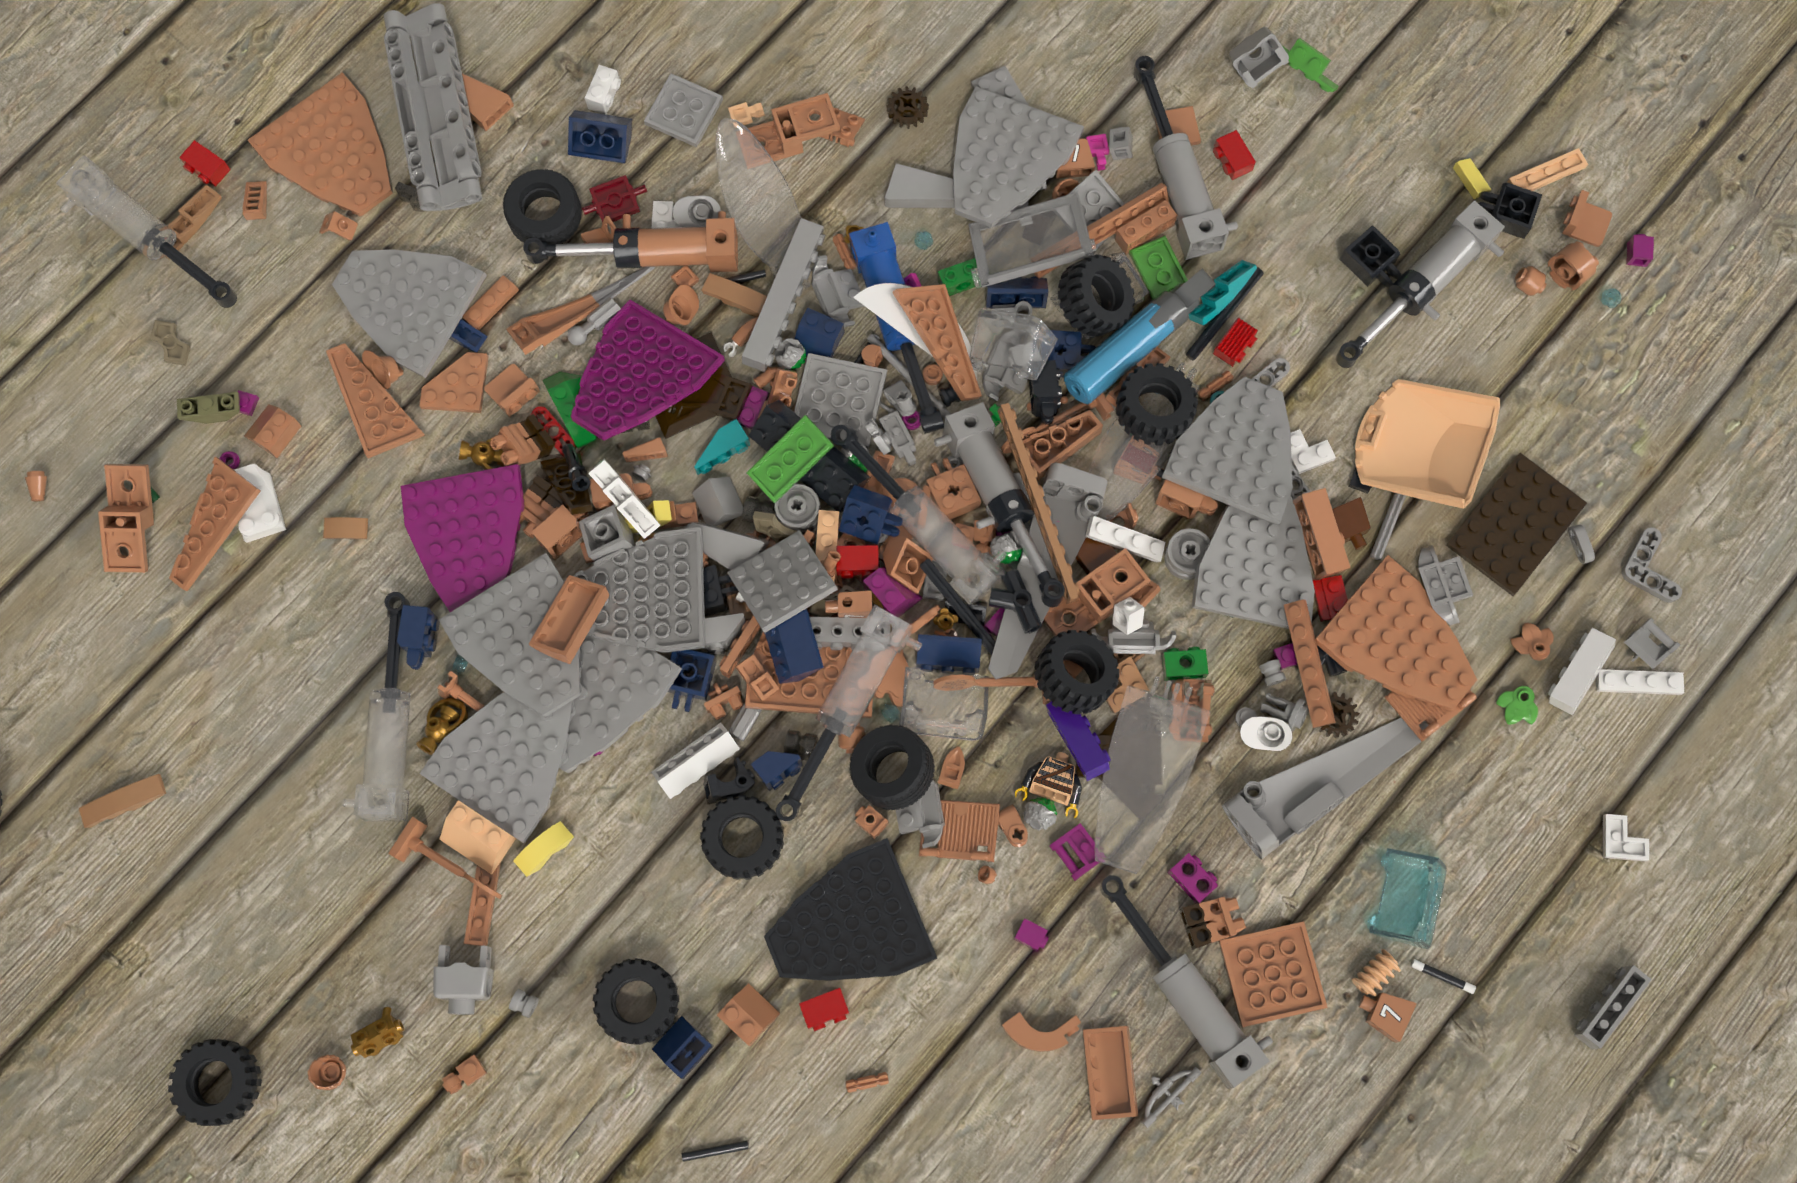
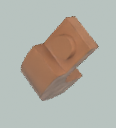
[1001,1012,1081,1052]

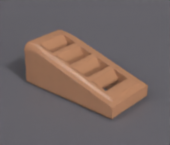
[242,181,267,220]
[622,437,668,463]

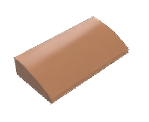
[529,575,609,664]
[1083,1026,1138,1120]

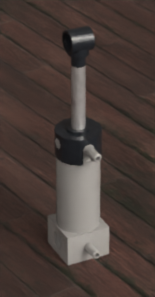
[1336,200,1505,368]
[934,402,1065,608]

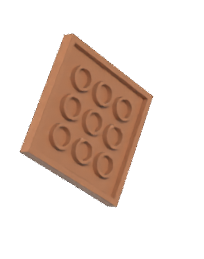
[1219,921,1328,1028]

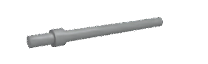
[867,334,951,419]

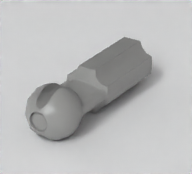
[567,298,620,346]
[728,704,762,742]

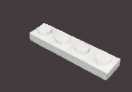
[1085,516,1166,562]
[1596,669,1684,695]

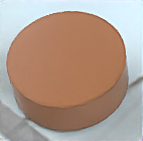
[923,364,943,385]

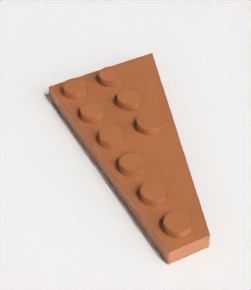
[892,284,982,401]
[326,343,425,458]
[169,457,261,591]

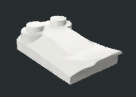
[235,464,286,543]

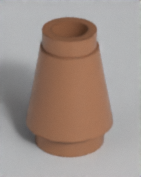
[25,471,47,502]

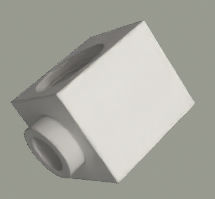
[1112,597,1144,635]

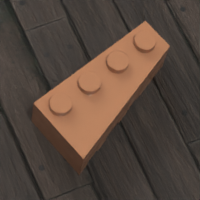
[1022,410,1103,481]

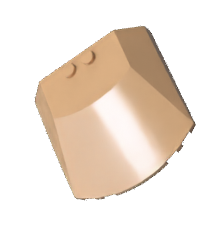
[1355,379,1500,509]

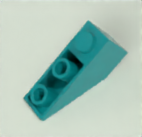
[694,419,750,475]

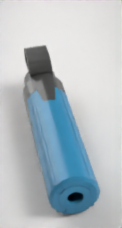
[1064,269,1216,404]

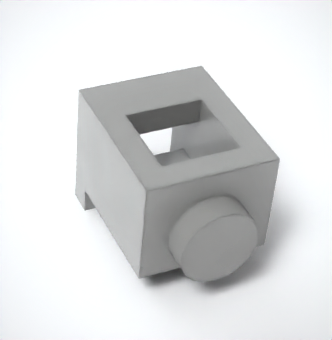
[1109,127,1133,160]

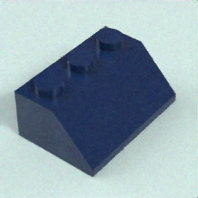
[568,110,632,163]
[986,276,1048,308]
[764,608,824,684]
[916,634,982,675]

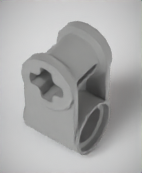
[883,380,917,416]

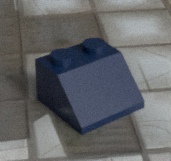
[794,308,845,358]

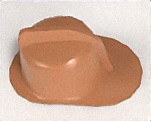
[663,285,699,325]
[362,350,403,389]

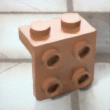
[1562,190,1612,247]
[484,364,540,417]

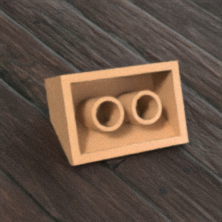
[439,800,516,874]

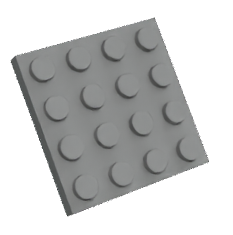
[794,353,887,448]
[727,530,838,633]

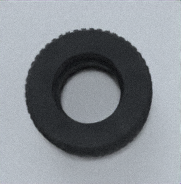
[503,169,582,244]
[849,725,935,810]

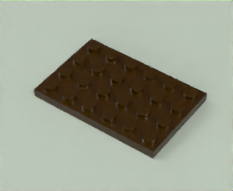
[1446,453,1587,596]

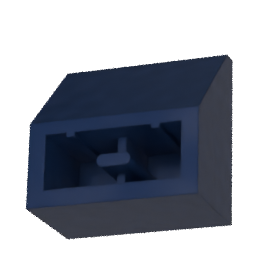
[751,751,803,791]
[652,1016,714,1079]

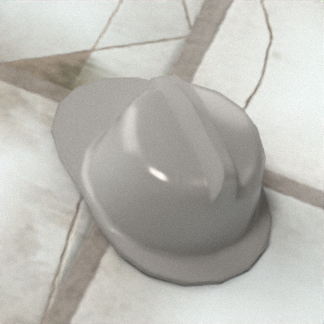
[673,195,721,227]

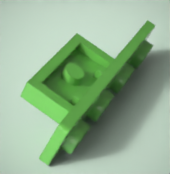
[1283,38,1339,92]

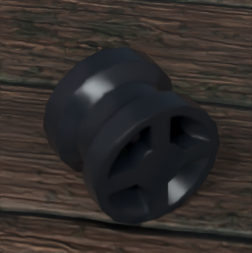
[938,384,961,407]

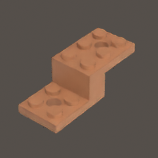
[736,93,840,169]
[98,464,154,573]
[1043,548,1151,636]

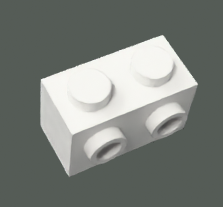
[585,65,621,115]

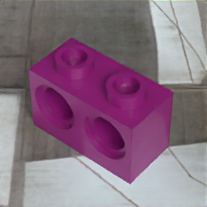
[1167,853,1218,904]

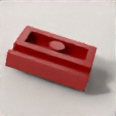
[1313,575,1348,622]

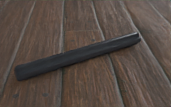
[1186,267,1264,361]
[920,559,996,656]

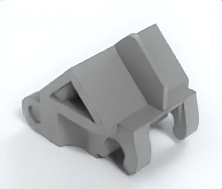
[1624,618,1680,669]

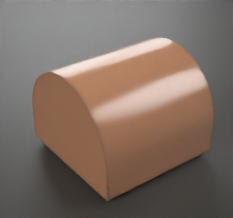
[861,344,883,368]

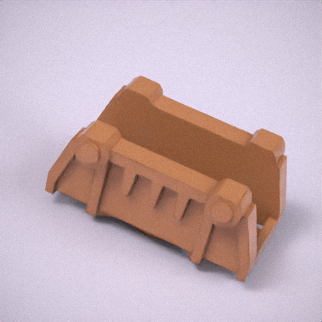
[1169,678,1215,743]

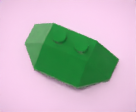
[542,371,597,449]

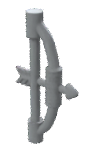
[1141,1067,1202,1128]

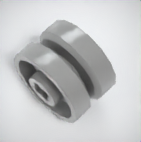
[774,484,821,535]
[1164,528,1210,580]

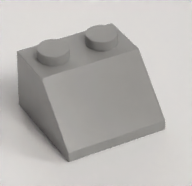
[579,504,635,561]
[705,613,746,655]

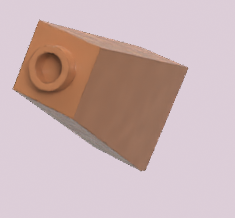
[462,74,514,131]

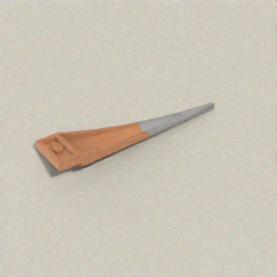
[506,267,655,355]

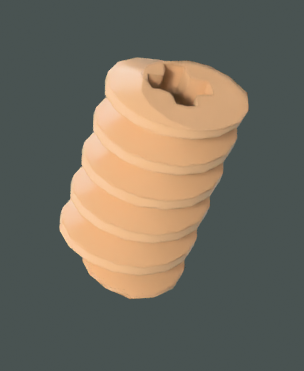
[1352,949,1401,997]

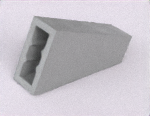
[885,163,955,208]
[685,522,769,570]

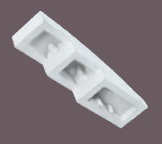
[588,459,660,539]

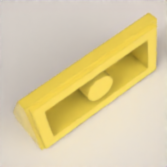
[1453,158,1491,199]

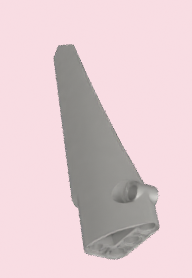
[988,463,1108,680]
[1222,718,1429,860]

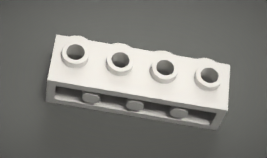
[1548,628,1616,715]
[651,722,740,799]

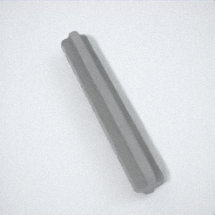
[1370,493,1406,560]

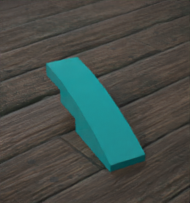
[1189,260,1257,326]

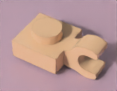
[728,102,765,128]

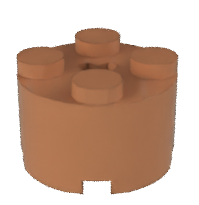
[1548,241,1599,290]

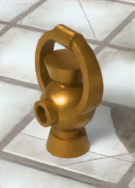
[459,438,513,470]
[416,697,468,755]

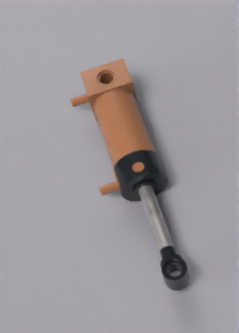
[523,211,738,272]

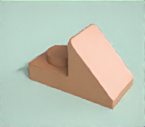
[658,501,699,530]

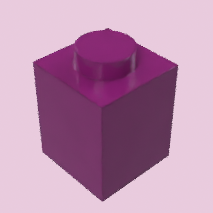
[1626,234,1654,267]
[1014,918,1049,952]

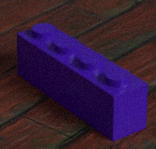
[1046,702,1111,781]

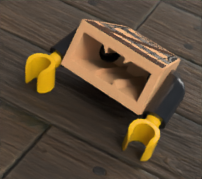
[1015,752,1082,818]

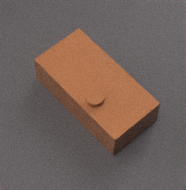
[1293,488,1351,580]

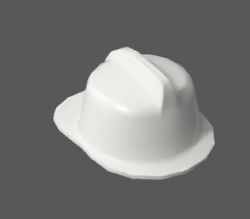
[1240,716,1292,751]

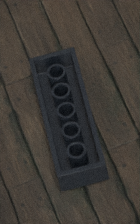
[749,400,870,513]

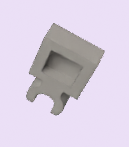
[865,418,892,455]

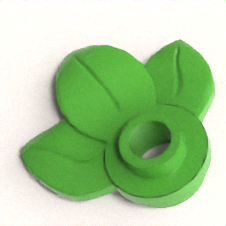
[1496,686,1538,725]

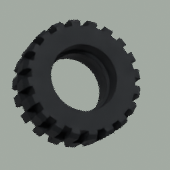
[1058,254,1135,337]
[1115,363,1198,446]
[1034,630,1120,714]
[700,795,784,880]
[592,958,679,1045]
[168,1039,262,1126]

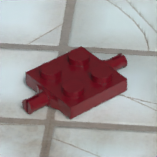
[582,175,647,223]

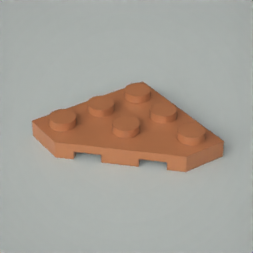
[419,352,489,413]

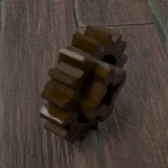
[886,86,929,129]
[1319,692,1360,738]

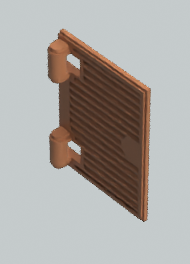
[1384,690,1477,742]
[919,800,1000,862]

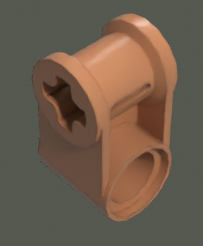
[998,804,1028,847]

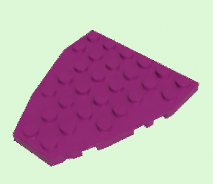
[571,300,725,441]
[400,464,525,612]

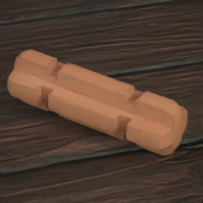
[833,234,856,270]
[1197,371,1234,401]
[845,1072,889,1093]

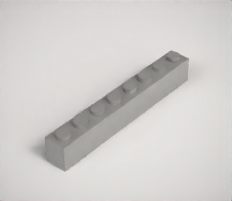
[742,218,826,372]

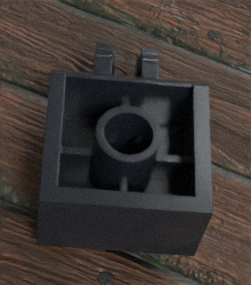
[1478,183,1542,239]
[1339,225,1401,287]
[1029,360,1062,425]
[703,565,739,616]

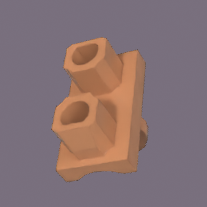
[768,368,798,407]
[704,683,743,720]

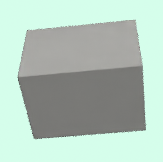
[692,477,746,526]

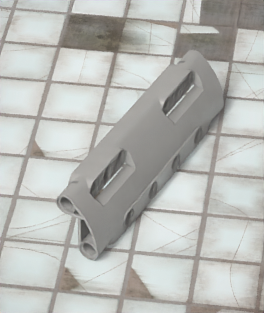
[383,3,482,211]

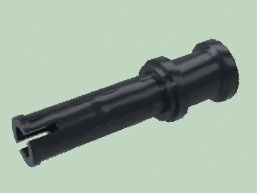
[562,444,591,492]

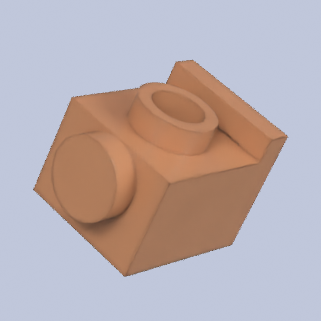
[855,805,889,840]

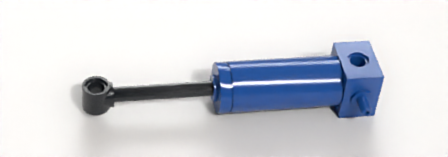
[849,222,944,434]

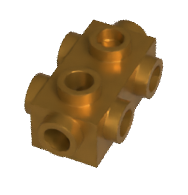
[351,1007,405,1058]

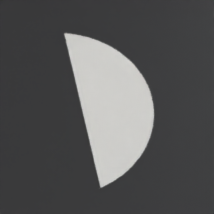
[853,283,977,380]

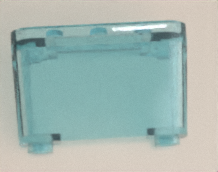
[1367,848,1446,949]

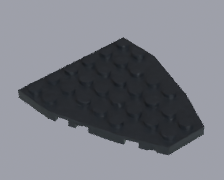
[764,838,938,981]

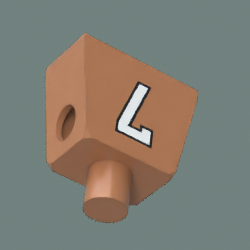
[1056,139,1095,178]
[825,591,872,618]
[1359,993,1417,1043]

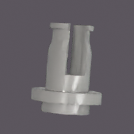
[1260,693,1309,732]

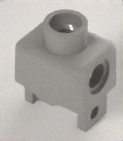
[1229,27,1289,88]
[433,945,494,1015]

